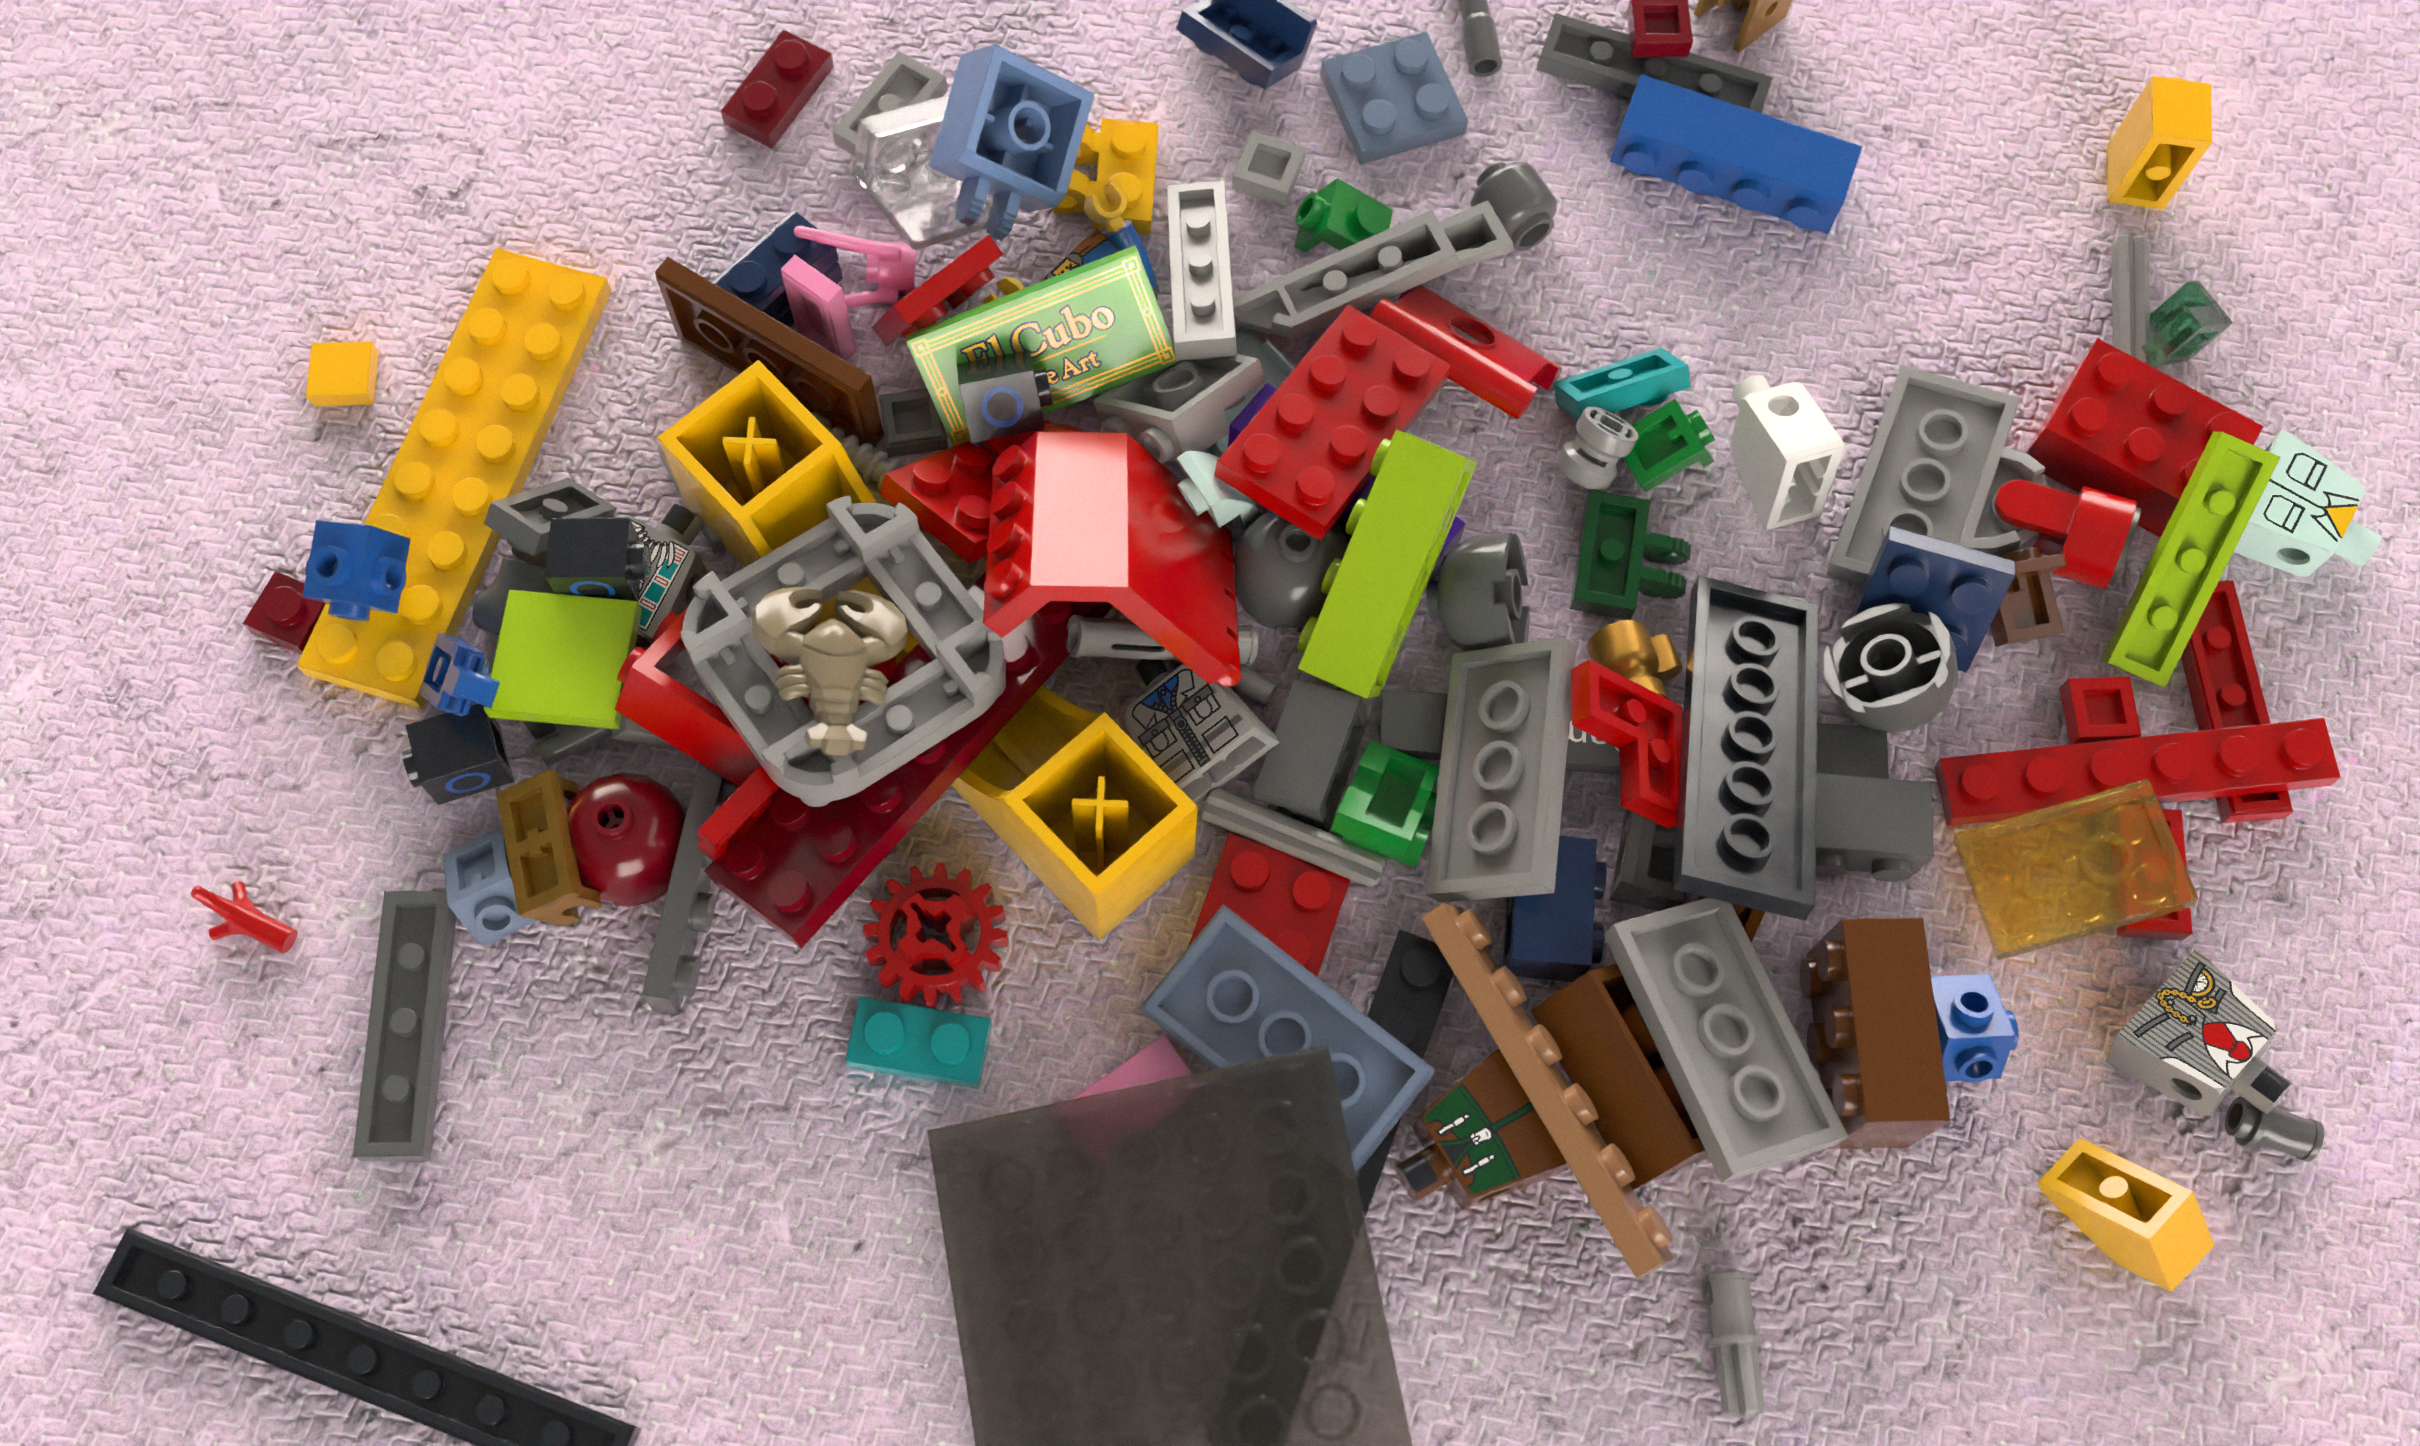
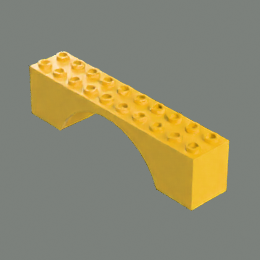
[657,360,1198,941]

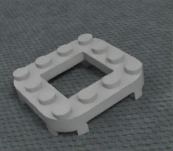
[680,495,1006,807]

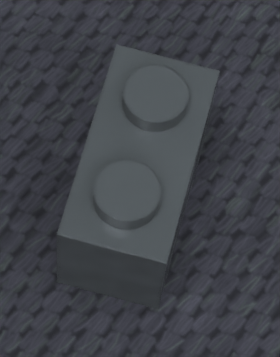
[1815,773,1934,882]

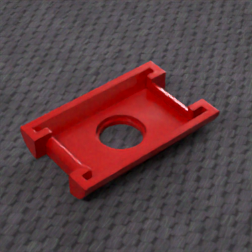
[1369,285,1562,420]

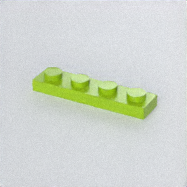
[2100,431,2281,688]

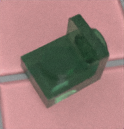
[2141,280,2233,366]

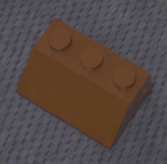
[1531,963,1707,1191]

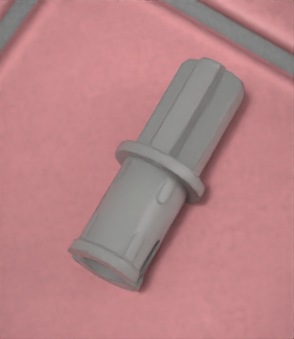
[1704,1271,1765,1417]

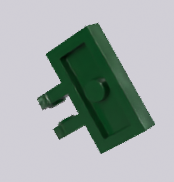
[1570,489,1691,620]

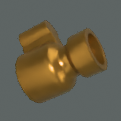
[1587,620,1683,699]

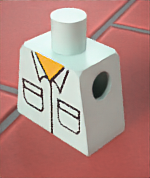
[2233,429,2382,577]

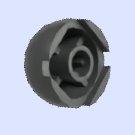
[1233,511,1350,632]
[1427,532,1530,652]
[1823,603,1958,733]

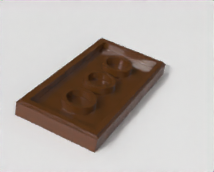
[655,256,884,448]

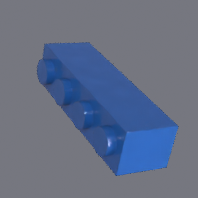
[1610,74,1863,234]

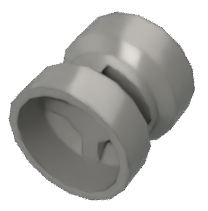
[1556,407,1639,491]

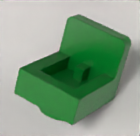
[1295,178,1393,253]

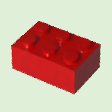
[2025,338,2264,538]

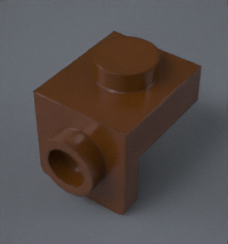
[1990,547,2067,647]

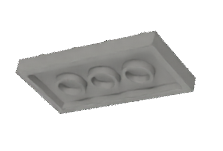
[1426,636,1576,903]
[1604,898,1848,1184]

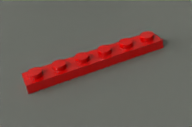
[1934,718,2341,826]

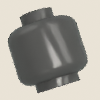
[1471,162,1557,251]

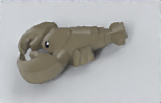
[751,587,907,756]

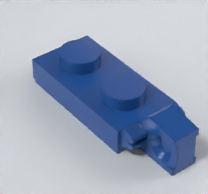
[419,632,500,716]

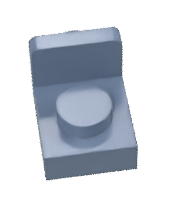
[443,827,537,945]

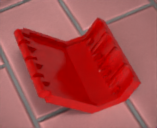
[983,431,1241,687]

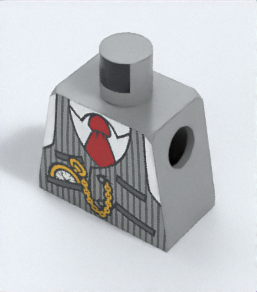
[2105,950,2293,1115]

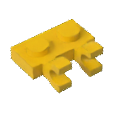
[1053,118,1159,234]

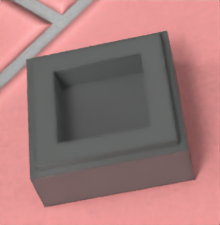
[878,388,948,458]

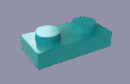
[1553,348,1691,421]
[845,997,992,1089]

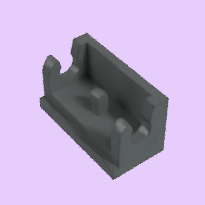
[1252,679,1368,832]
[1609,808,1685,911]

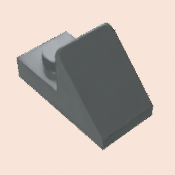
[484,478,617,568]

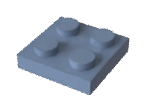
[1320,31,1468,165]

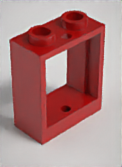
[614,606,812,787]

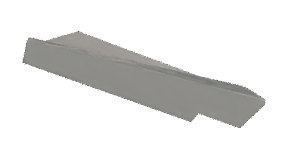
[1233,200,1514,340]

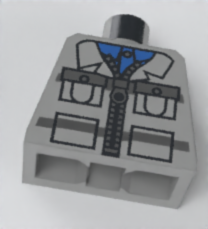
[1123,659,1280,805]

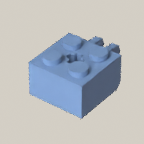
[929,44,1095,241]

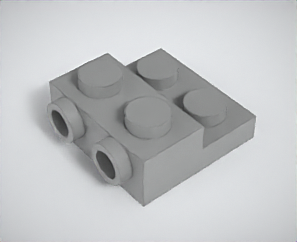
[1093,354,1266,464]

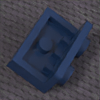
[1176,0,1317,90]

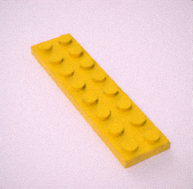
[296,248,612,709]

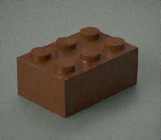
[1799,917,1950,1149]

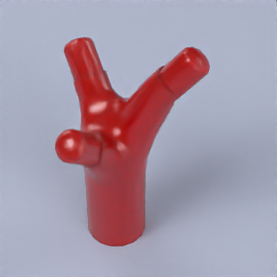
[190,881,298,954]

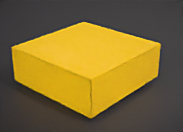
[306,342,379,406]

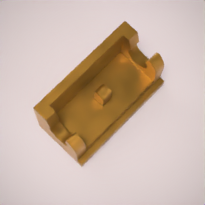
[496,769,602,927]

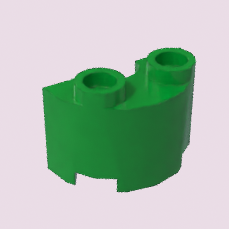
[1331,740,1440,869]

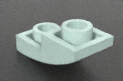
[1177,451,1263,531]

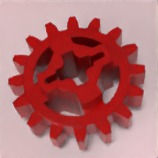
[863,862,1009,1009]

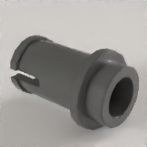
[2225,1097,2324,1162]

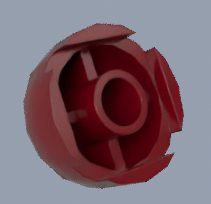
[566,772,687,907]

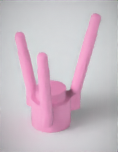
[794,226,916,309]

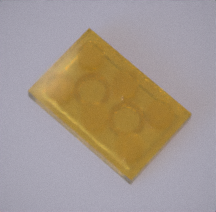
[1953,779,2198,960]

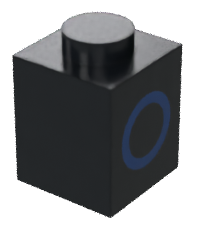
[957,350,1053,443]
[546,517,651,603]
[402,704,514,805]

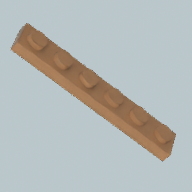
[1421,903,1674,1279]

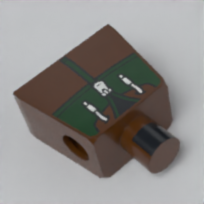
[1395,1049,1568,1210]

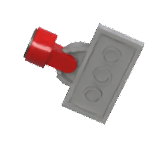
[1826,365,2141,590]

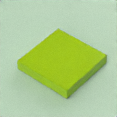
[484,590,642,729]

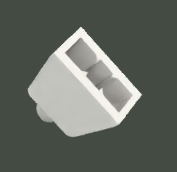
[1730,375,1845,531]

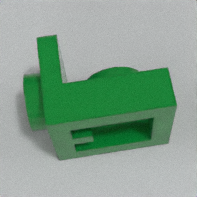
[1623,399,1716,493]

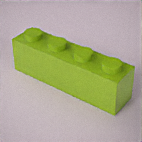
[1297,429,1478,699]

